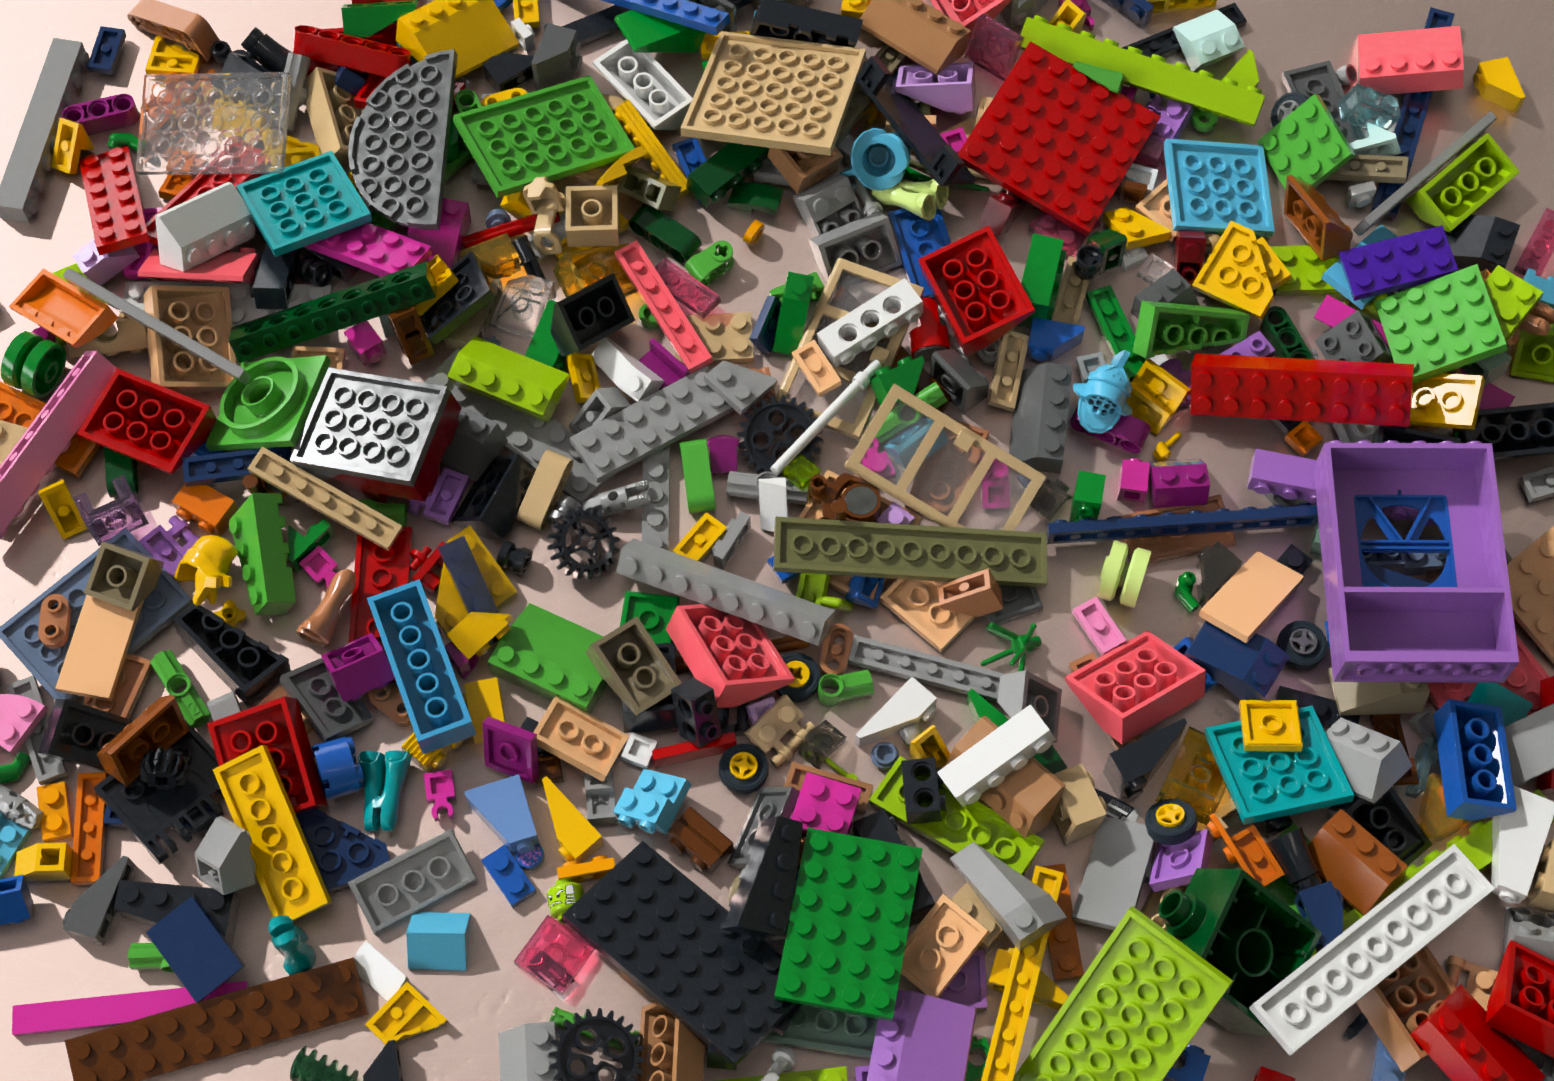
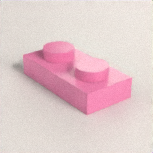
[1072,597,1127,656]

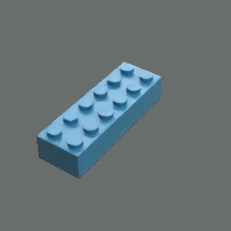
[367,579,477,754]

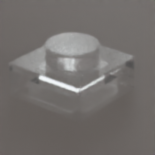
[1137,253,1174,285]

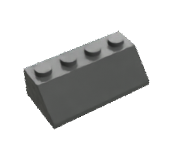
[1008,362,1073,474]

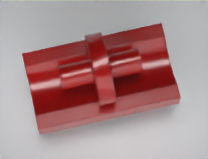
[409,541,446,593]

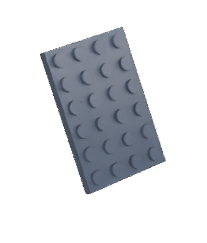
[0,527,193,701]

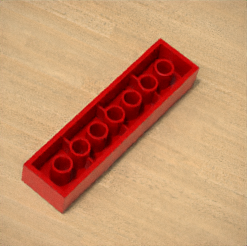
[1190,353,1414,427]

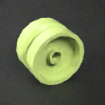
[1097,540,1151,608]

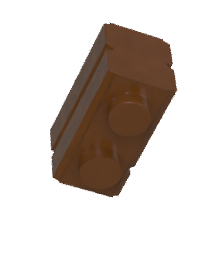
[668,807,734,874]

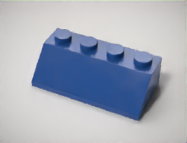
[1433,699,1517,821]

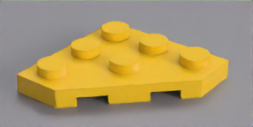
[1192,221,1275,320]
[434,525,517,640]

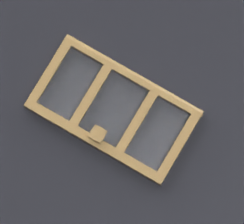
[775,258,924,441]
[844,384,1046,531]

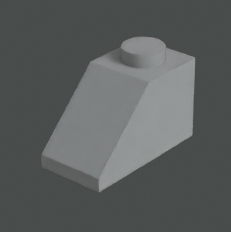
[569,387,630,434]

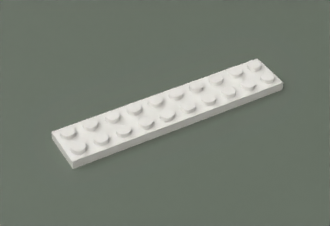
[1249,844,1495,1056]

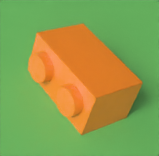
[172,484,238,537]

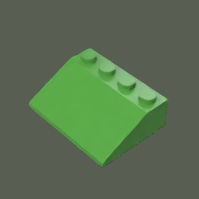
[488,603,608,714]

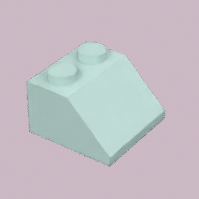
[1172,10,1245,72]

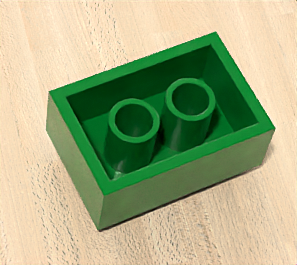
[1017,233,1067,329]

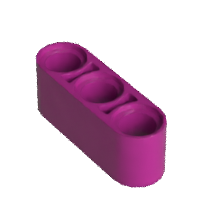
[62,93,140,136]
[1069,399,1151,454]

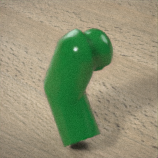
[0,751,30,783]

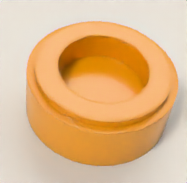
[743,219,765,246]

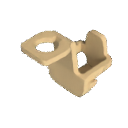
[523,176,566,255]

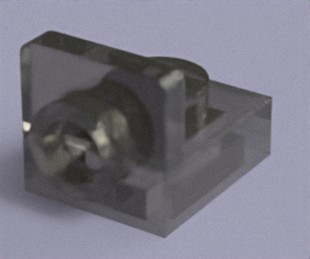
[1030,478,1073,521]
[798,720,847,769]

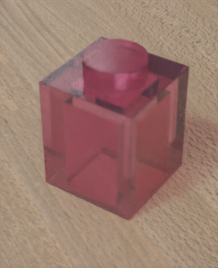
[1133,133,1166,169]

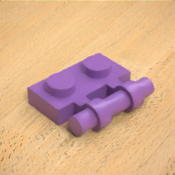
[1145,95,1194,148]
[407,468,470,526]
[139,515,201,581]

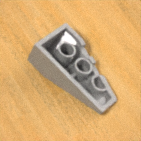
[950,842,1067,951]

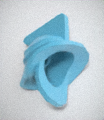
[839,128,911,191]
[1073,350,1133,434]

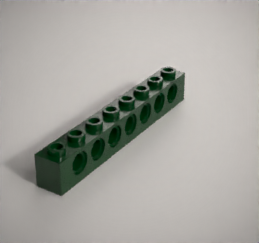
[228,262,437,363]

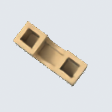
[67,310,148,359]

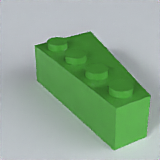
[1133,300,1250,359]
[229,493,296,615]

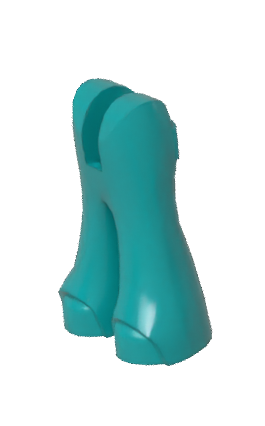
[358,750,412,831]
[268,915,316,975]

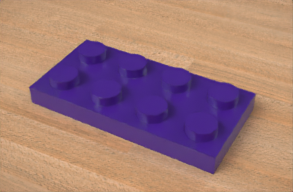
[1339,226,1458,301]

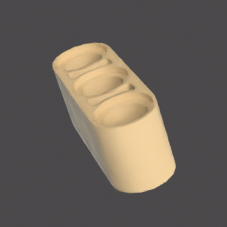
[517,449,573,531]

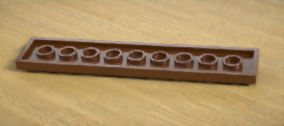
[64,957,369,1081]

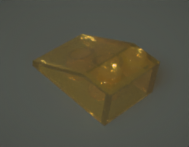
[553,243,637,297]
[1155,726,1227,826]

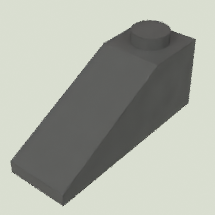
[63,856,136,946]

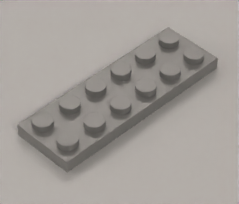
[570,366,734,483]

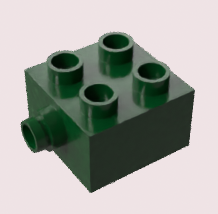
[1158,868,1322,1036]

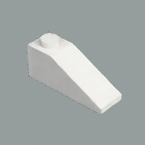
[592,337,664,402]
[855,677,937,747]

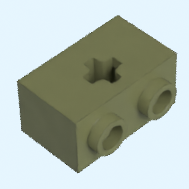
[618,166,682,211]

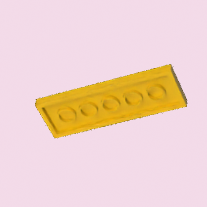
[213,745,332,921]

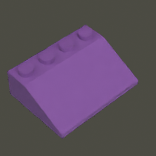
[867,990,977,1081]

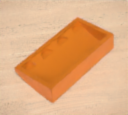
[8,268,118,348]

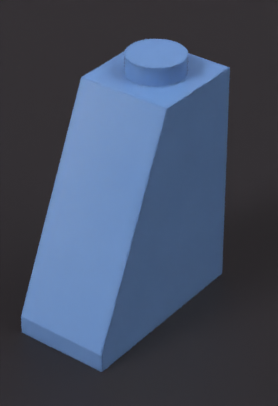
[464,774,540,854]

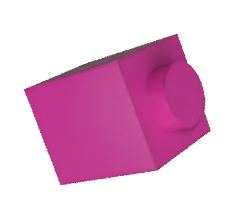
[344,321,386,367]
[1117,458,1150,503]

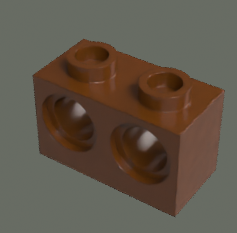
[386,305,435,365]

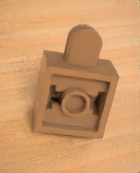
[767,146,843,194]

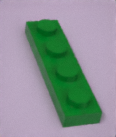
[1085,285,1146,382]

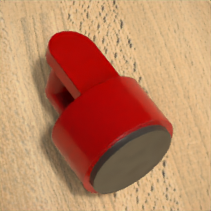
[909,297,951,362]

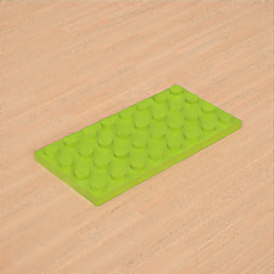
[1013,906,1233,1081]

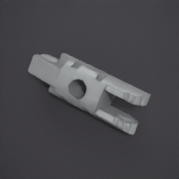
[582,480,652,517]
[0,784,44,829]

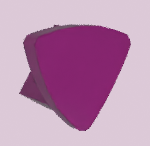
[707,434,740,473]
[444,641,480,680]

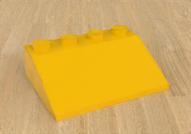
[396,0,520,79]

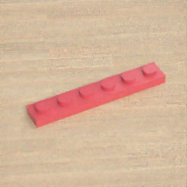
[614,240,713,374]

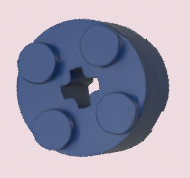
[312,737,364,800]

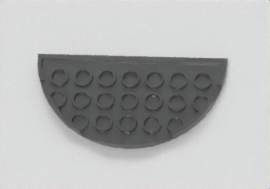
[348,49,458,230]

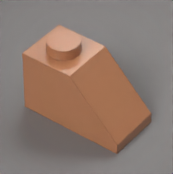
[938,568,1003,617]

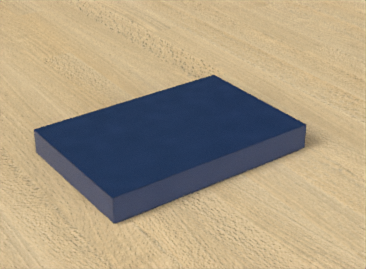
[146,896,245,1003]

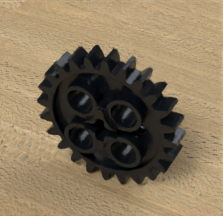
[737,395,824,478]
[547,1008,645,1081]

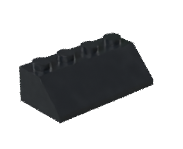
[1452,402,1554,460]

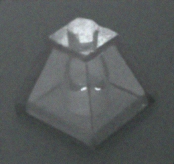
[490,275,556,338]

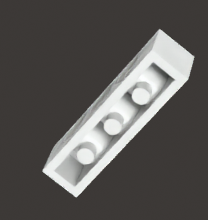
[817,278,923,367]

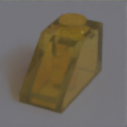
[459,233,521,279]
[1419,773,1470,841]

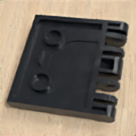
[93,720,225,865]

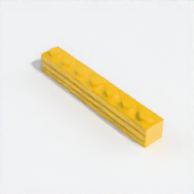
[614,99,690,200]

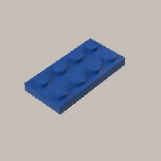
[888,208,951,299]

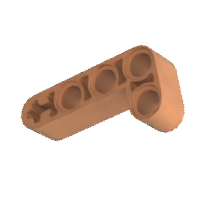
[127,0,220,64]

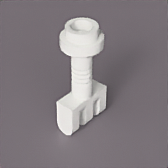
[849,175,883,217]
[759,1046,796,1081]

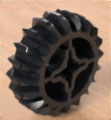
[547,507,620,580]

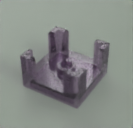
[73,475,149,546]

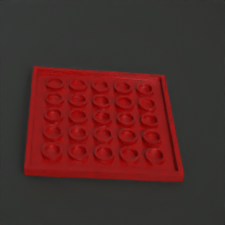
[958,41,1161,237]

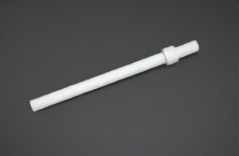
[770,359,882,475]

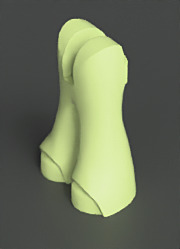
[871,179,949,220]

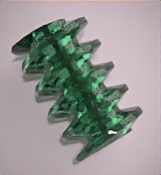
[290,1045,359,1081]

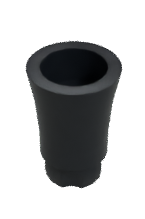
[241,27,293,78]
[1266,827,1322,894]

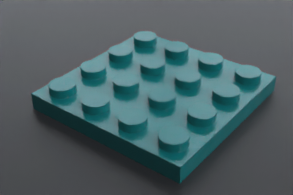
[236,151,372,257]
[1204,706,1354,825]

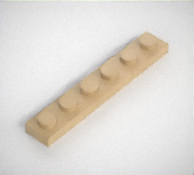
[247,447,403,551]

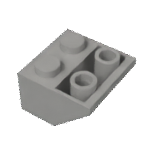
[793,173,864,237]
[194,816,256,895]
[1503,907,1554,961]

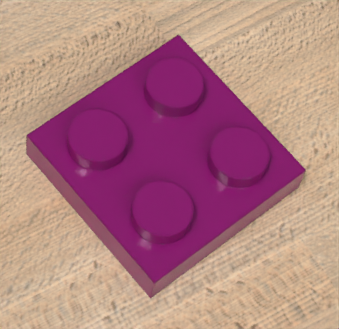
[482,716,539,784]

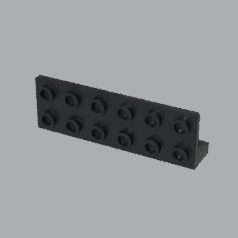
[856,56,976,186]

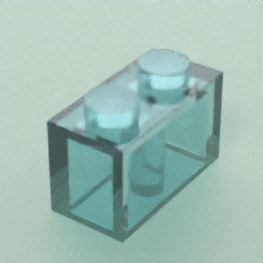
[1338,84,1401,130]

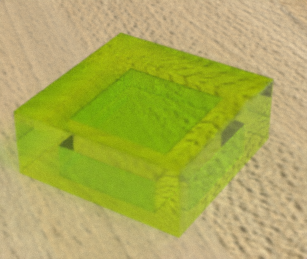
[782,455,821,491]

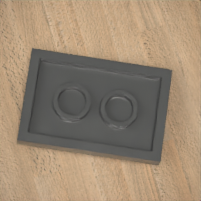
[279,658,373,743]
[727,786,800,869]

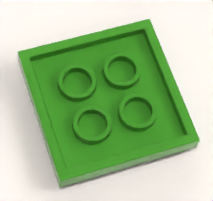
[1257,94,1356,191]

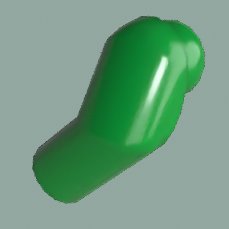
[107,133,147,154]
[1174,571,1200,614]

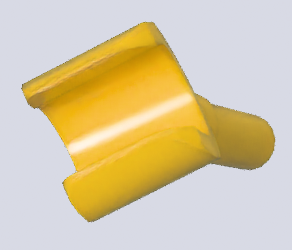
[1153,432,1182,461]

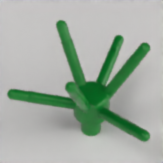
[980,623,1042,672]

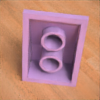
[896,62,976,114]

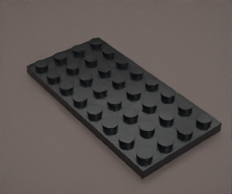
[562,841,798,1068]

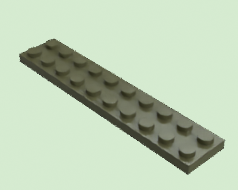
[773,516,1048,588]

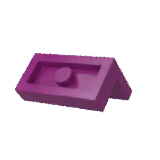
[638,338,690,390]

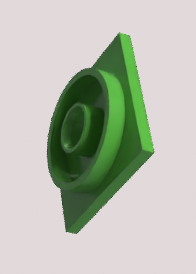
[205,355,331,452]

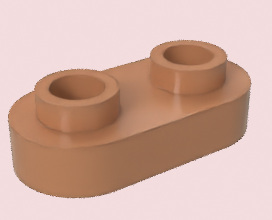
[38,594,71,649]
[820,624,853,675]
[368,683,412,727]

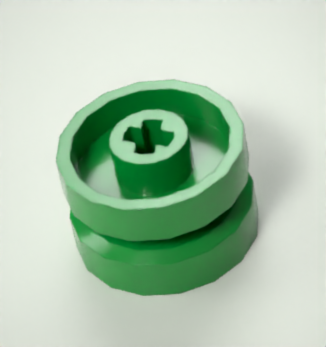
[0,331,66,398]

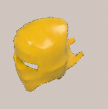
[174,535,238,606]

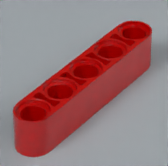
[293,25,411,77]

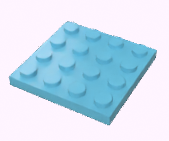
[1163,139,1275,237]

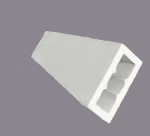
[1491,785,1554,904]

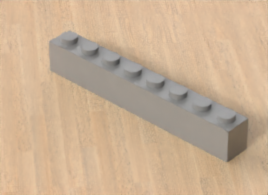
[0,38,89,223]
[616,538,835,646]

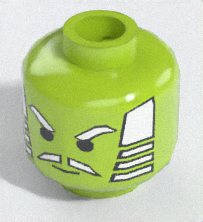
[547,878,585,923]

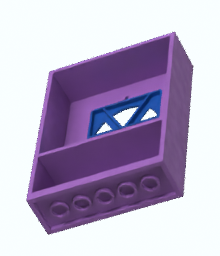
[1314,440,1519,683]

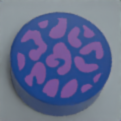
[515,844,544,871]

